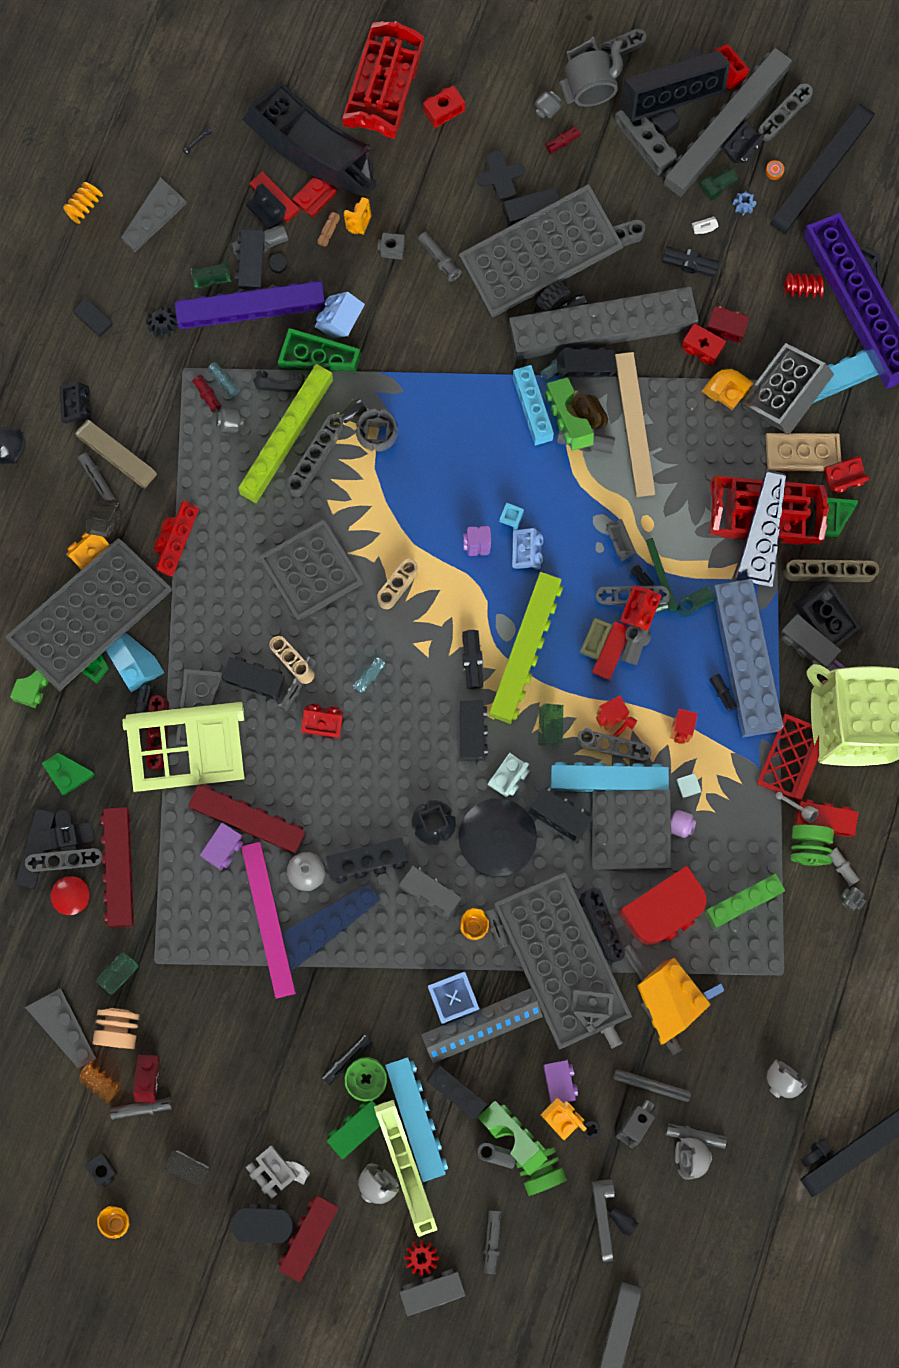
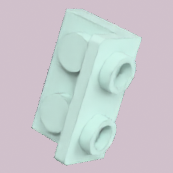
[488,753,530,798]

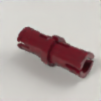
[545,126,581,154]
[192,375,222,412]

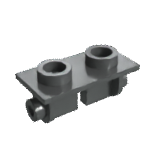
[606,519,636,561]

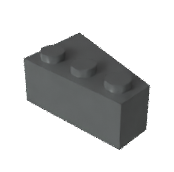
[399,866,461,921]

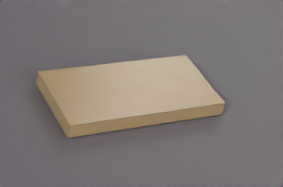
[765,433,841,471]

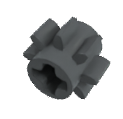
[840,887,866,911]

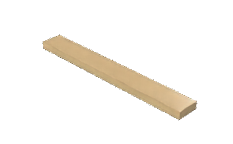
[615,352,655,497]

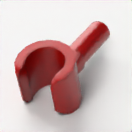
[613,717,637,737]

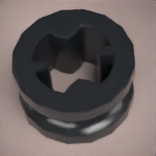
[582,1121,601,1139]

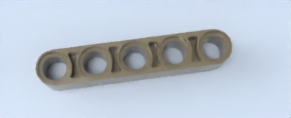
[75,419,157,489]
[783,560,879,582]

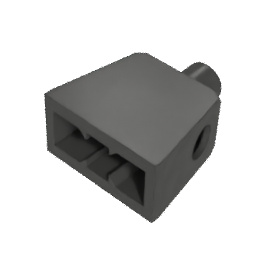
[616,1100,656,1148]

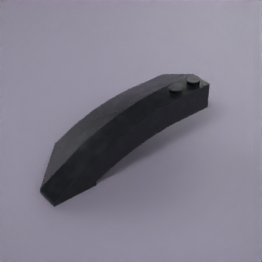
[242,81,376,197]

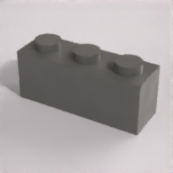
[781,614,841,669]
[400,1269,466,1317]

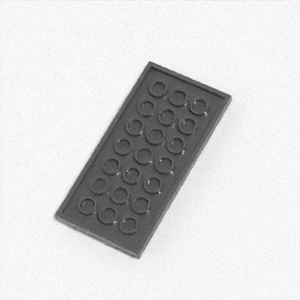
[459,184,623,318]
[5,538,172,692]
[494,872,632,1050]

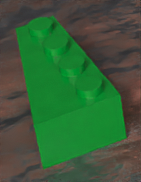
[278,328,362,372]

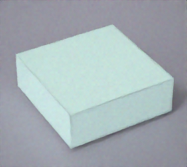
[676,773,701,798]

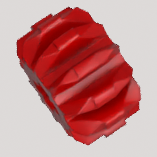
[404,1240,439,1276]

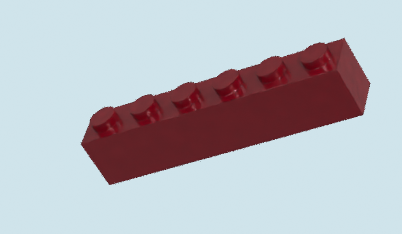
[188,784,306,855]
[101,807,134,928]

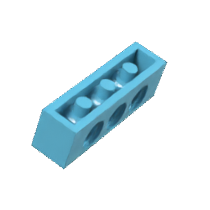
[513,365,554,446]

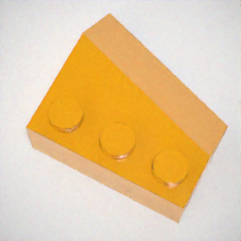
[637,958,711,1045]

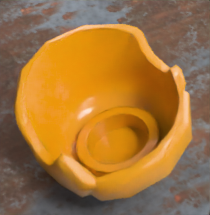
[459,908,489,940]
[97,1206,130,1239]

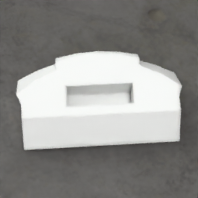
[692,217,718,234]
[286,1161,310,1184]

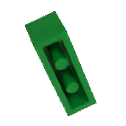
[327,1100,380,1160]

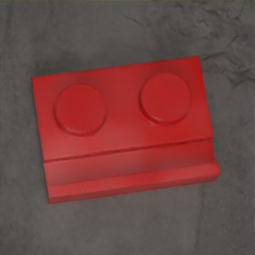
[293,177,337,218]

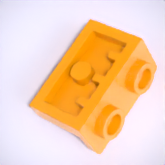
[344,197,371,235]
[66,529,110,570]
[541,1098,587,1140]

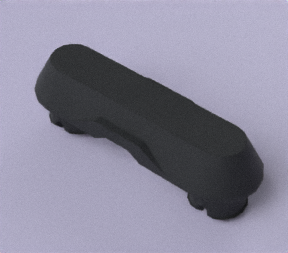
[253,370,305,393]

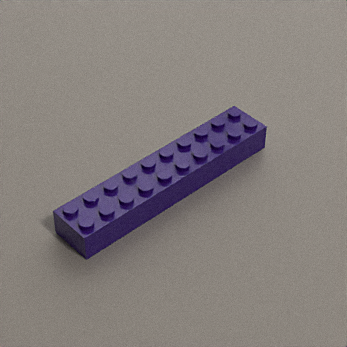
[804,213,899,389]

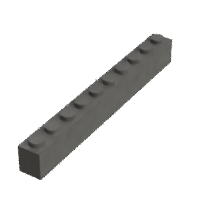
[664,48,792,197]

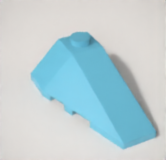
[106,633,164,693]

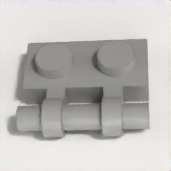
[246,1145,297,1199]

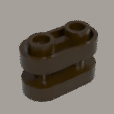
[572,394,608,429]

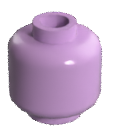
[671,810,696,838]

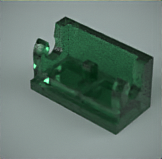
[191,260,231,288]
[538,703,564,746]
[95,951,139,995]

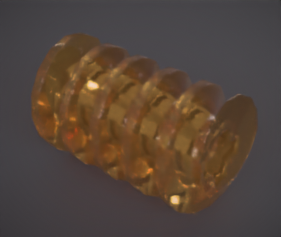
[78,1060,122,1104]

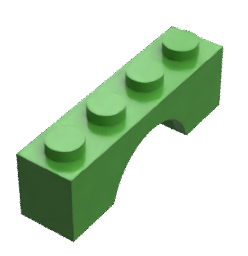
[544,377,594,451]
[10,670,49,708]
[704,874,785,930]
[478,1101,547,1176]

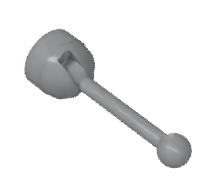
[776,792,819,823]

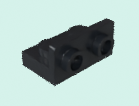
[721,121,765,163]
[246,183,287,229]
[59,381,91,424]

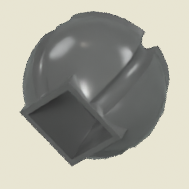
[356,408,398,452]

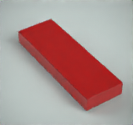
[249,172,300,223]
[592,621,628,681]

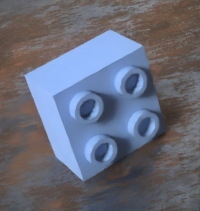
[315,292,365,339]
[428,972,479,1025]

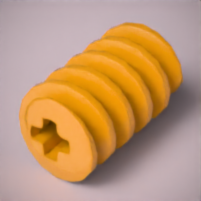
[63,182,103,224]

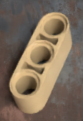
[378,559,418,609]
[269,636,314,684]

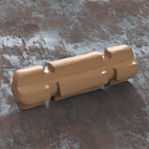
[318,212,340,247]

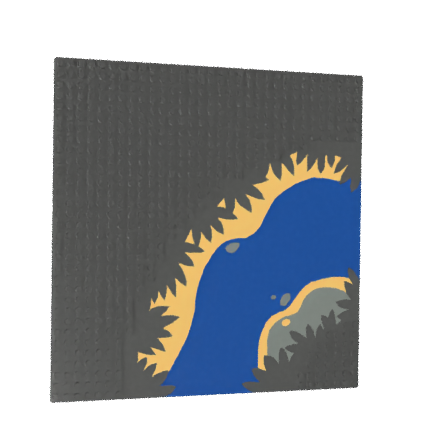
[154,368,784,976]

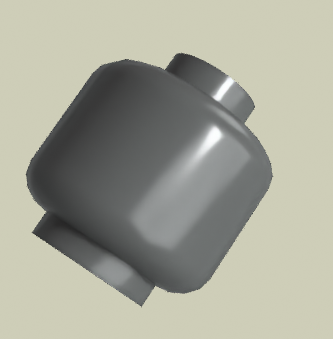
[535,91,561,119]
[216,407,244,433]

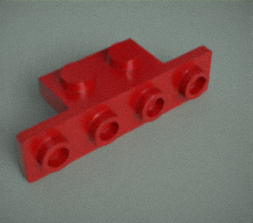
[153,501,199,576]

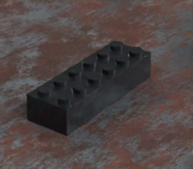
[621,50,730,121]

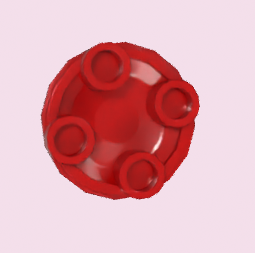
[51,876,89,915]

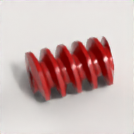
[783,273,824,298]

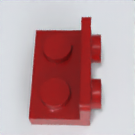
[823,456,869,493]
[620,585,661,631]
[301,704,344,738]

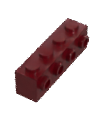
[278,1195,339,1282]

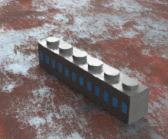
[421,988,543,1063]

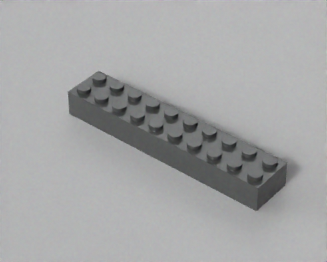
[509,287,699,360]

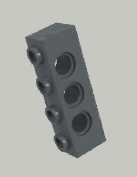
[614,110,677,176]

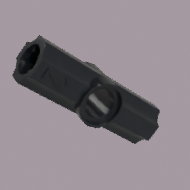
[662,246,719,277]
[462,630,484,690]

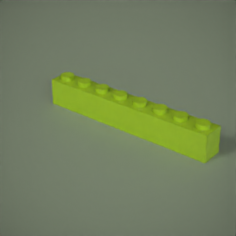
[238,364,333,504]
[489,572,564,724]

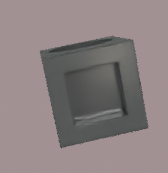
[378,233,405,260]

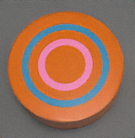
[765,161,784,180]

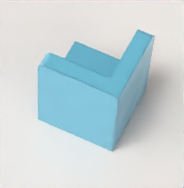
[499,503,524,530]

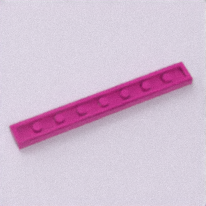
[241,842,296,999]

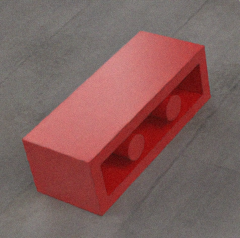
[794,799,858,837]

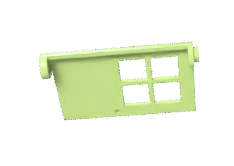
[123,702,245,792]

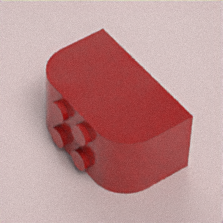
[618,866,706,945]

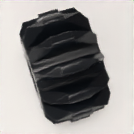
[146,306,178,338]

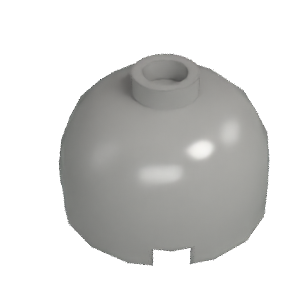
[287,852,326,891]
[767,1059,807,1098]
[675,1138,712,1180]
[358,1163,399,1204]

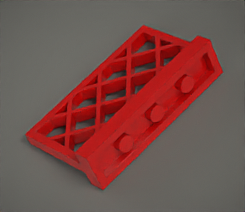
[757,714,819,803]

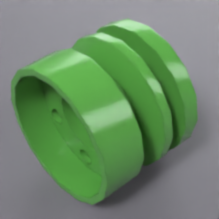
[790,825,834,866]
[345,1057,387,1101]
[516,1147,567,1196]

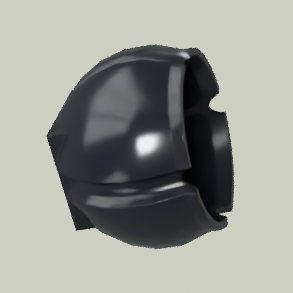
[0,427,26,464]
[411,800,456,845]

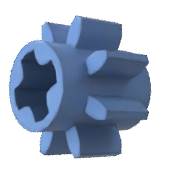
[733,191,756,216]

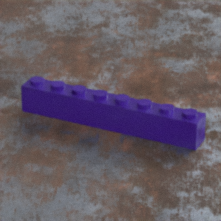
[175,281,325,330]

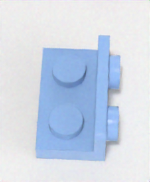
[512,528,543,570]

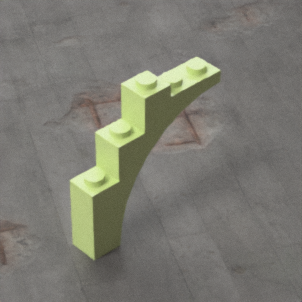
[374,1100,437,1237]

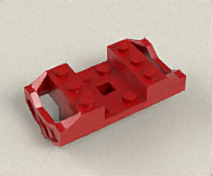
[342,21,424,139]
[709,476,829,544]

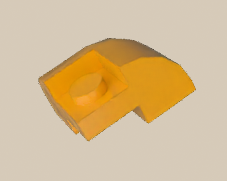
[701,369,754,411]

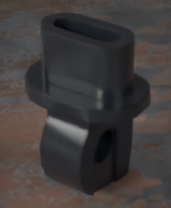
[800,1139,833,1167]

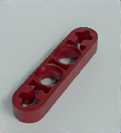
[146,695,169,771]

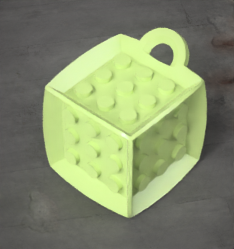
[807,664,899,766]

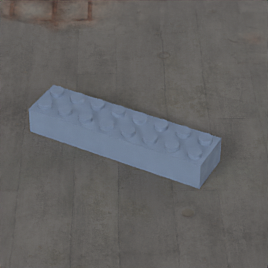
[712,579,783,738]

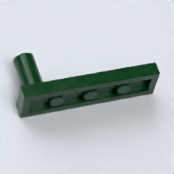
[646,538,678,614]

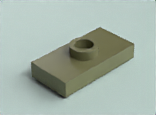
[580,618,612,660]

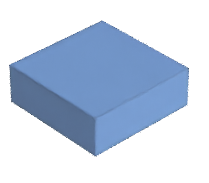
[703,984,724,1000]

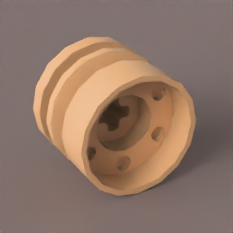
[93,1008,139,1049]

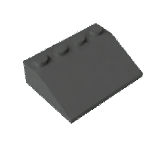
[741,343,834,434]

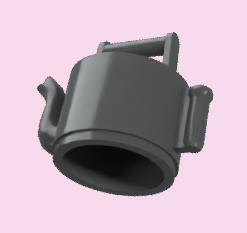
[559,36,623,107]

